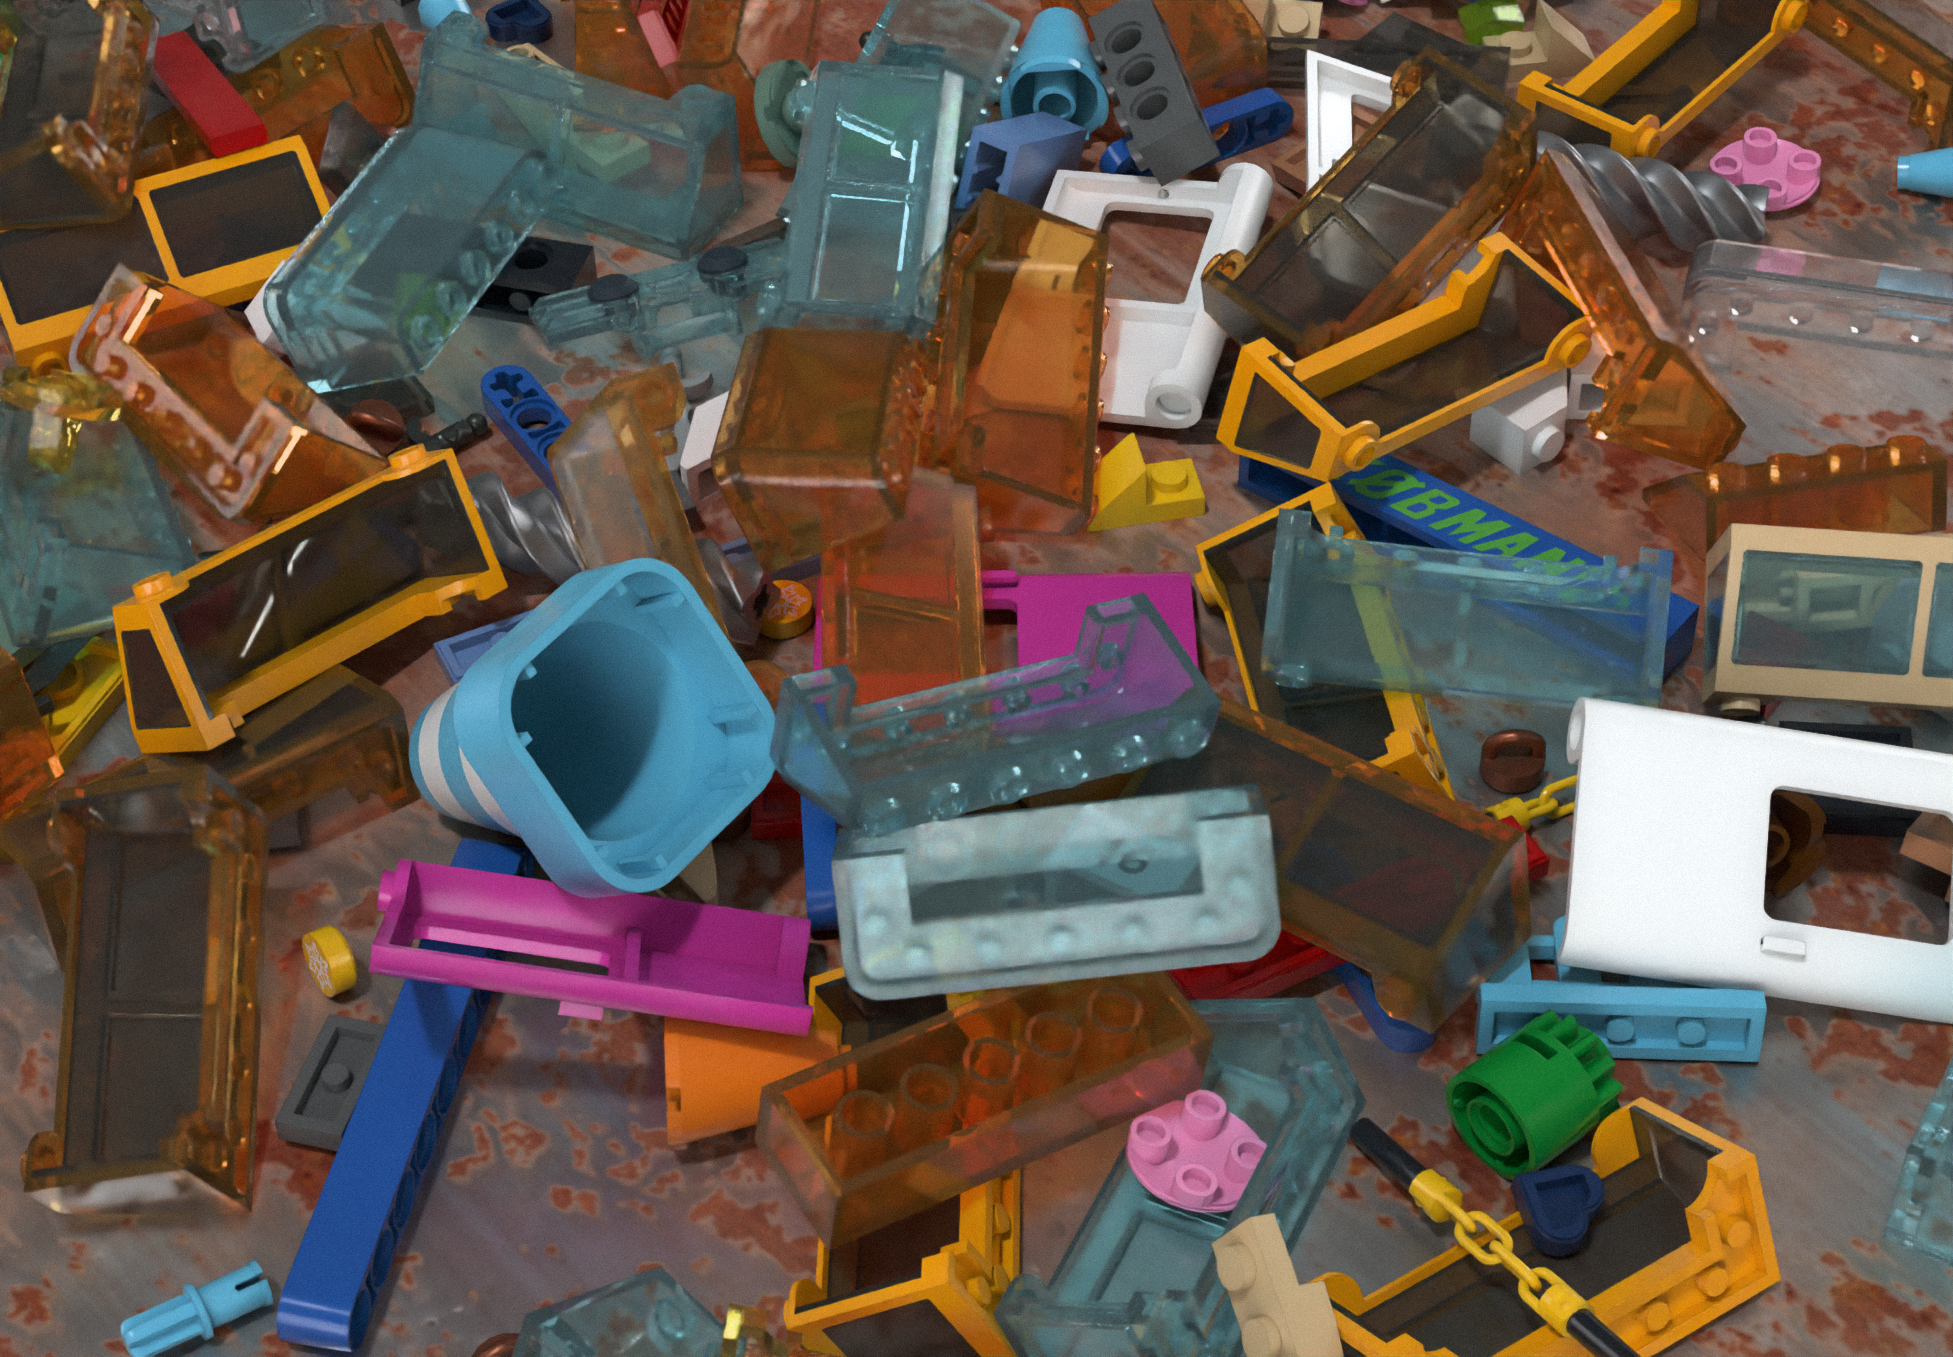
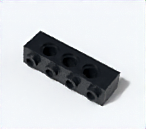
[357,214,597,332]

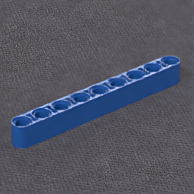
[276,838,534,1352]

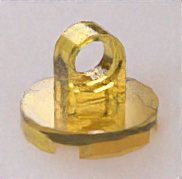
[0,366,125,476]

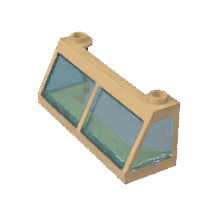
[1702,523,1953,717]

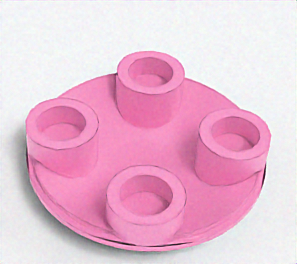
[1708,127,1821,211]
[1125,1089,1272,1213]

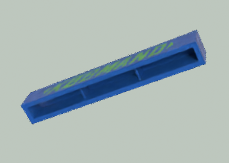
[1238,417,1700,694]

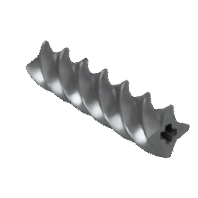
[1419,106,1770,266]
[412,471,781,645]

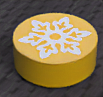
[760,580,814,639]
[302,925,358,997]

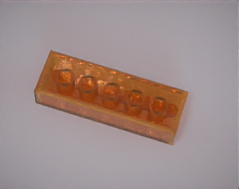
[755,934,1215,1251]

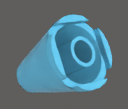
[1000,7,1109,142]

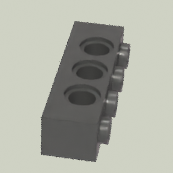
[1088,0,1221,187]

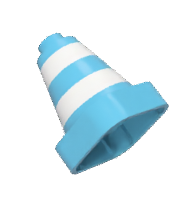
[409,558,780,898]

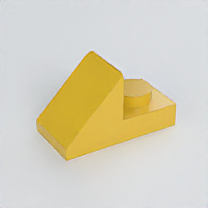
[1074,432,1205,532]

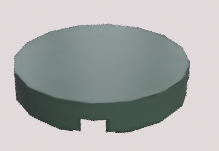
[753,59,831,169]

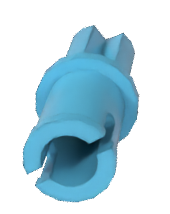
[120,1260,274,1357]

